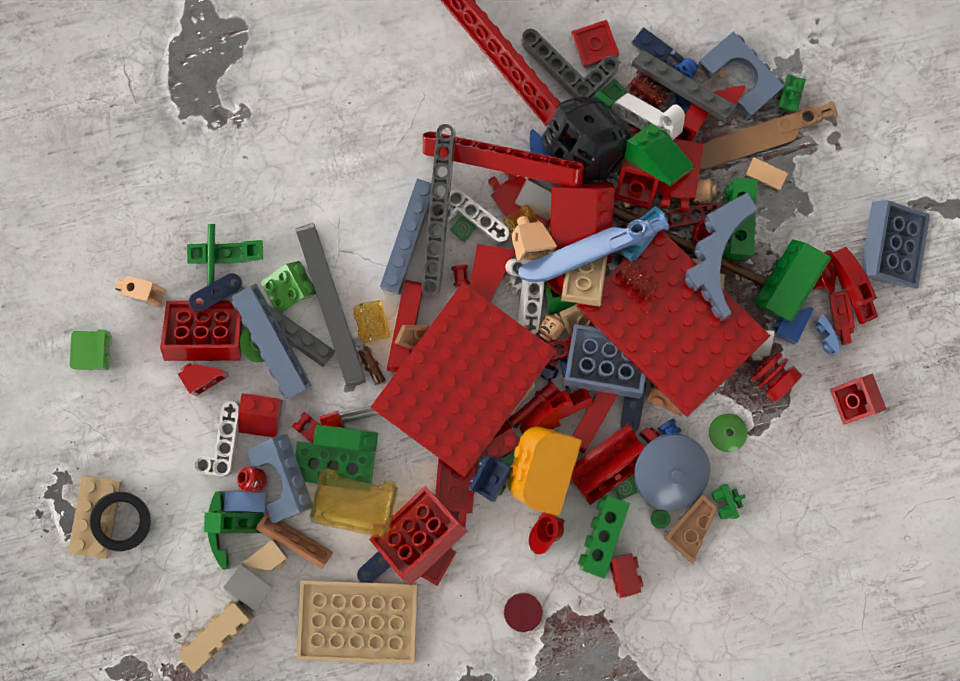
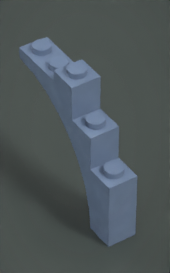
[684,193,758,321]

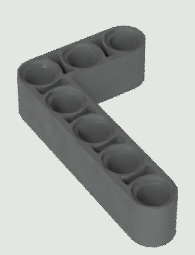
[522,28,619,98]

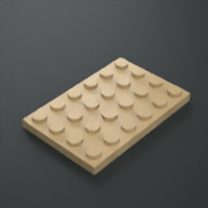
[296,580,418,664]

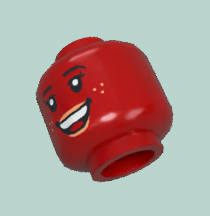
[237,466,267,493]

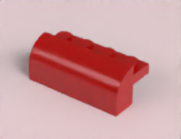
[571,424,645,505]

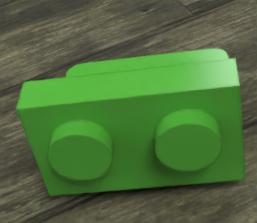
[261,261,316,313]
[70,329,112,370]

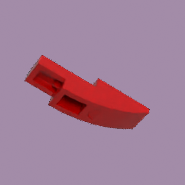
[830,247,878,324]
[519,389,594,435]

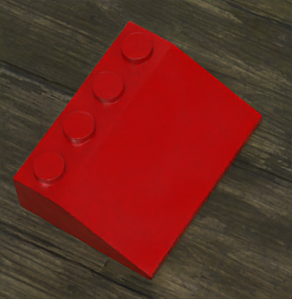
[550,182,614,263]
[160,301,243,361]
[369,485,468,585]

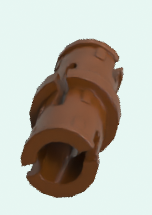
[357,346,386,386]

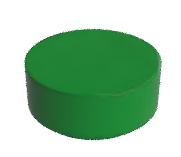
[650,509,670,529]

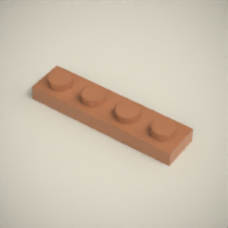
[256,512,333,569]

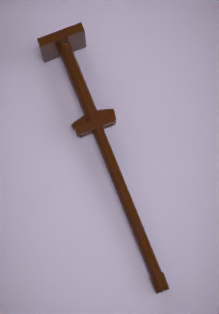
[613,205,768,288]

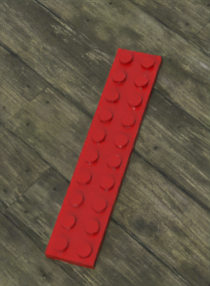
[440,0,560,127]

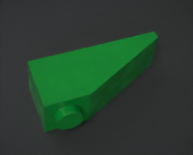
[313,425,378,452]
[204,512,264,533]

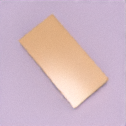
[745,157,788,191]

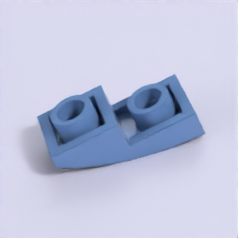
[814,315,840,356]
[223,492,266,513]

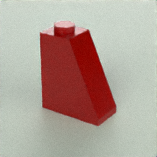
[675,103,708,141]

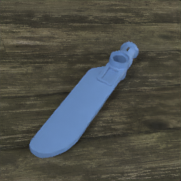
[518,213,669,282]

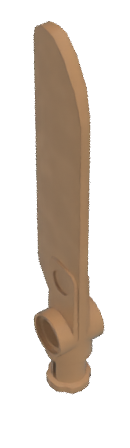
[700,101,838,170]

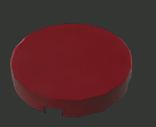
[504,593,543,632]

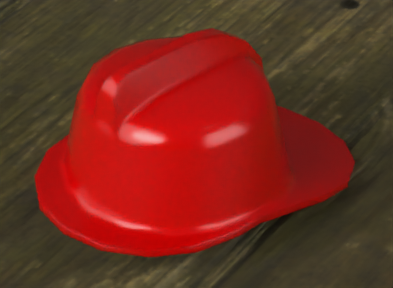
[813,250,837,293]
[529,512,565,555]

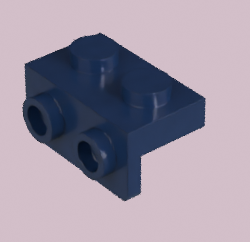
[469,455,513,502]

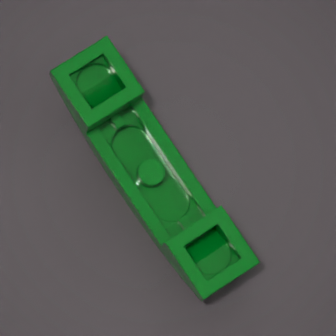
[187,240,263,264]
[208,491,230,570]

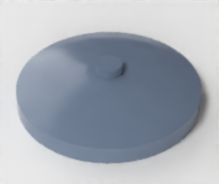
[635,434,710,511]

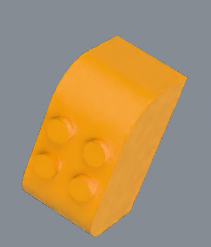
[508,427,582,516]

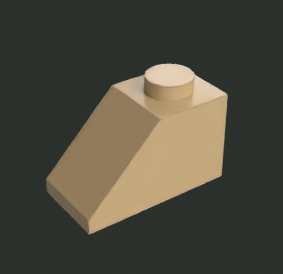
[243,540,289,571]

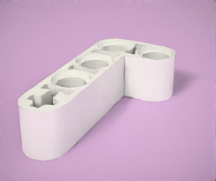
[612,93,685,140]
[435,189,509,245]
[505,258,544,334]
[194,401,240,477]

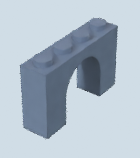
[698,31,784,120]
[246,434,314,524]

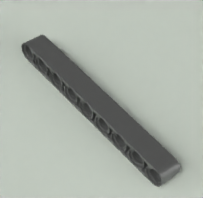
[422,124,456,296]
[295,222,366,388]

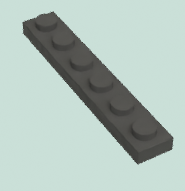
[631,50,737,123]
[230,286,335,367]

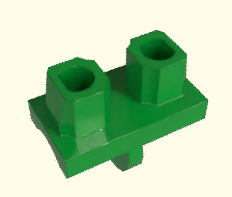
[778,74,806,112]
[711,484,746,519]

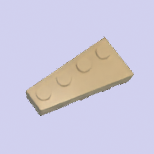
[178,601,255,673]

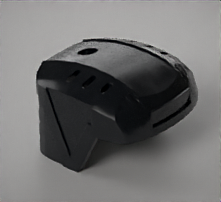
[541,96,632,181]

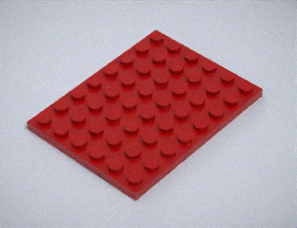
[576,230,771,417]
[370,282,557,477]

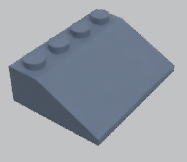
[861,200,930,288]
[563,324,645,399]

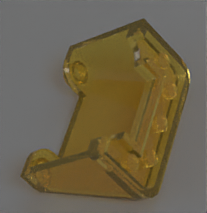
[309,469,398,538]

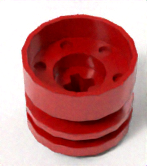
[750,351,802,403]

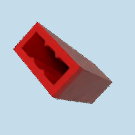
[470,244,515,302]

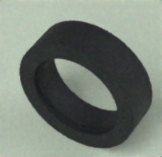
[90,492,151,551]

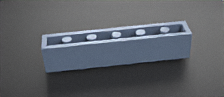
[380,178,432,295]
[231,283,311,399]

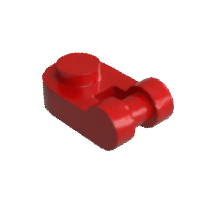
[292,412,320,443]

